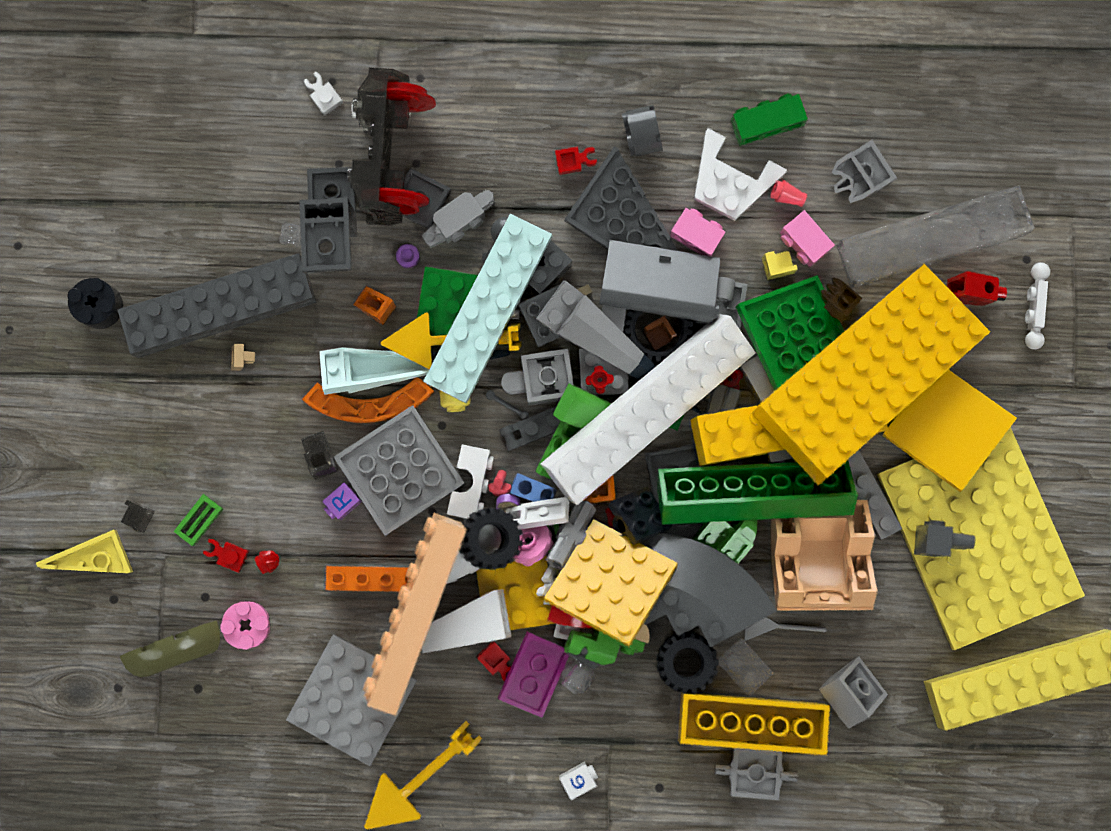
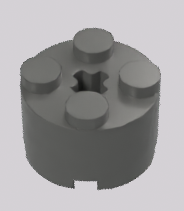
[622,105,663,157]

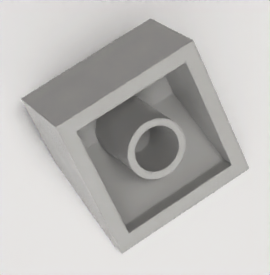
[819,656,888,729]

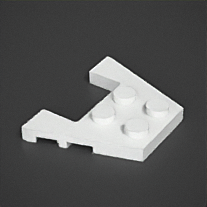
[694,128,787,221]

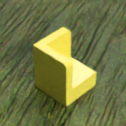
[762,251,798,280]

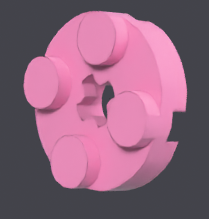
[514,526,554,567]
[220,601,270,649]

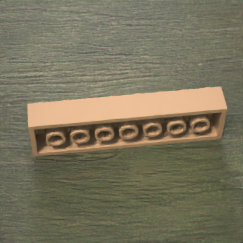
[363,513,466,716]

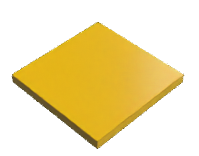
[882,370,1017,492]

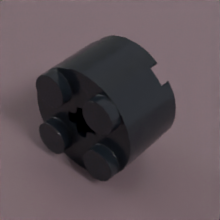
[67,278,123,329]

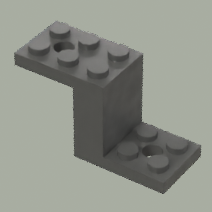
[299,167,357,273]

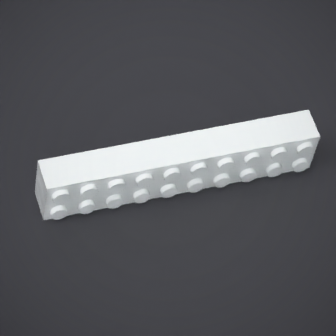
[541,314,756,505]

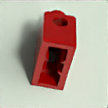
[947,271,1007,306]

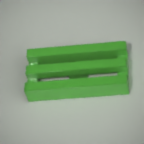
[174,494,223,546]

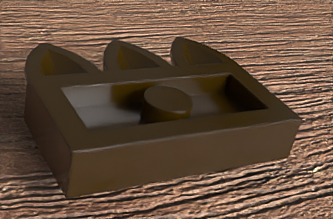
[821,277,863,323]

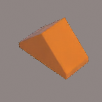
[353,286,396,325]
[583,476,615,504]

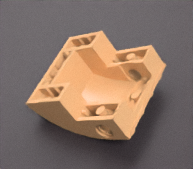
[771,500,877,611]

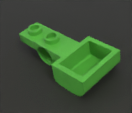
[535,383,611,479]

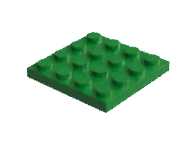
[735,275,845,391]

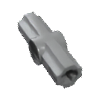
[546,501,596,570]

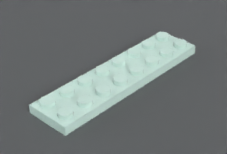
[423,214,553,404]

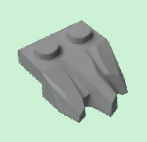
[832,140,897,203]

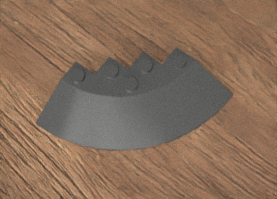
[626,533,777,647]

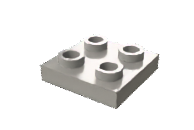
[693,277,748,329]

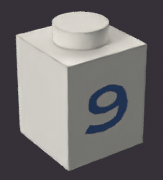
[559,761,598,800]

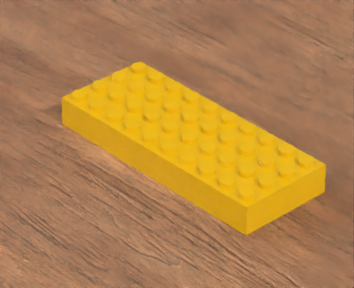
[752,264,990,485]

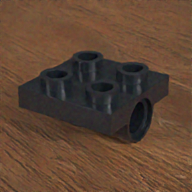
[608,486,673,545]

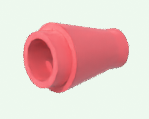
[770,180,807,207]

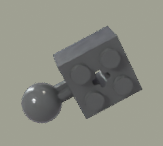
[491,217,572,296]

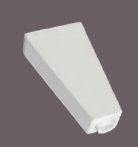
[422,589,512,653]

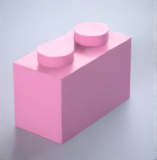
[670,208,725,256]
[780,210,835,267]

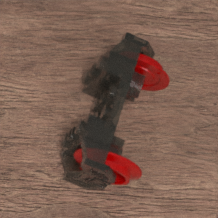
[347,67,436,226]

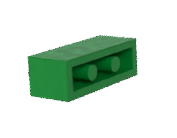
[731,93,808,146]

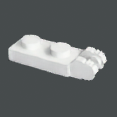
[506,497,569,530]

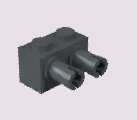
[914,520,975,557]

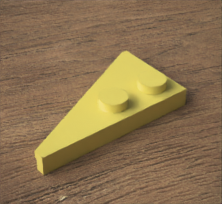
[36,530,133,573]

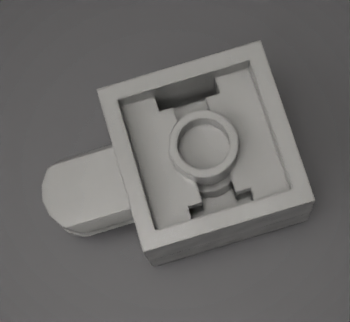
[501,349,573,406]

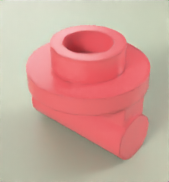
[488,470,512,496]

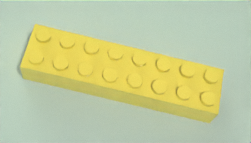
[924,629,1111,731]

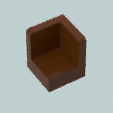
[643,316,677,351]

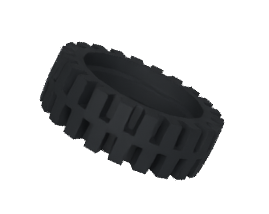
[623,310,693,364]

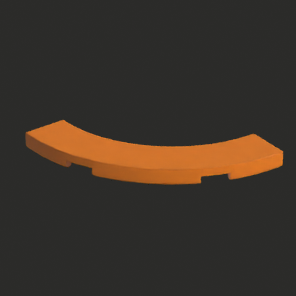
[302,377,435,423]

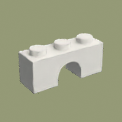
[447,444,494,519]

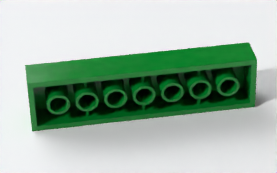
[657,460,858,524]

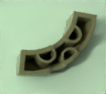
[120,620,220,677]

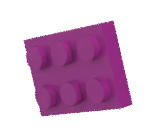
[498,632,569,718]

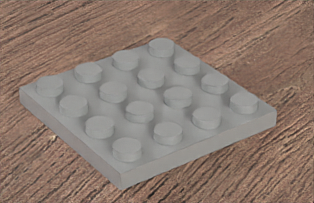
[334,405,465,536]
[286,634,417,766]

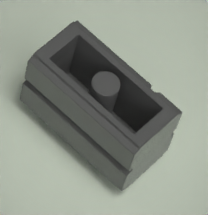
[699,384,742,416]

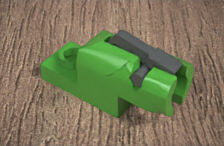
[564,629,645,669]

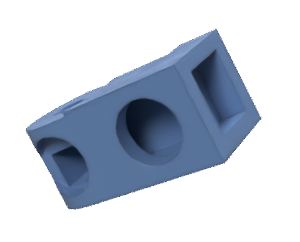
[509,473,557,502]

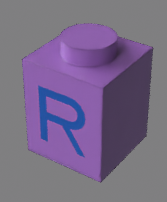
[322,482,362,520]

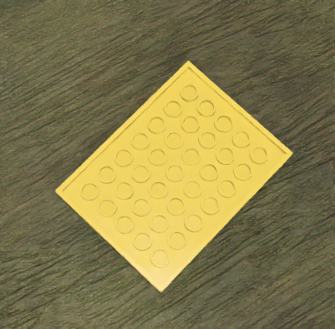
[877,427,1085,650]

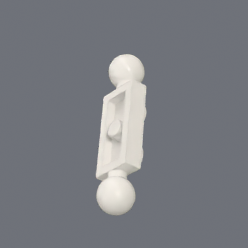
[1025,263,1050,350]

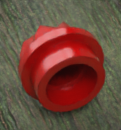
[255,550,279,574]

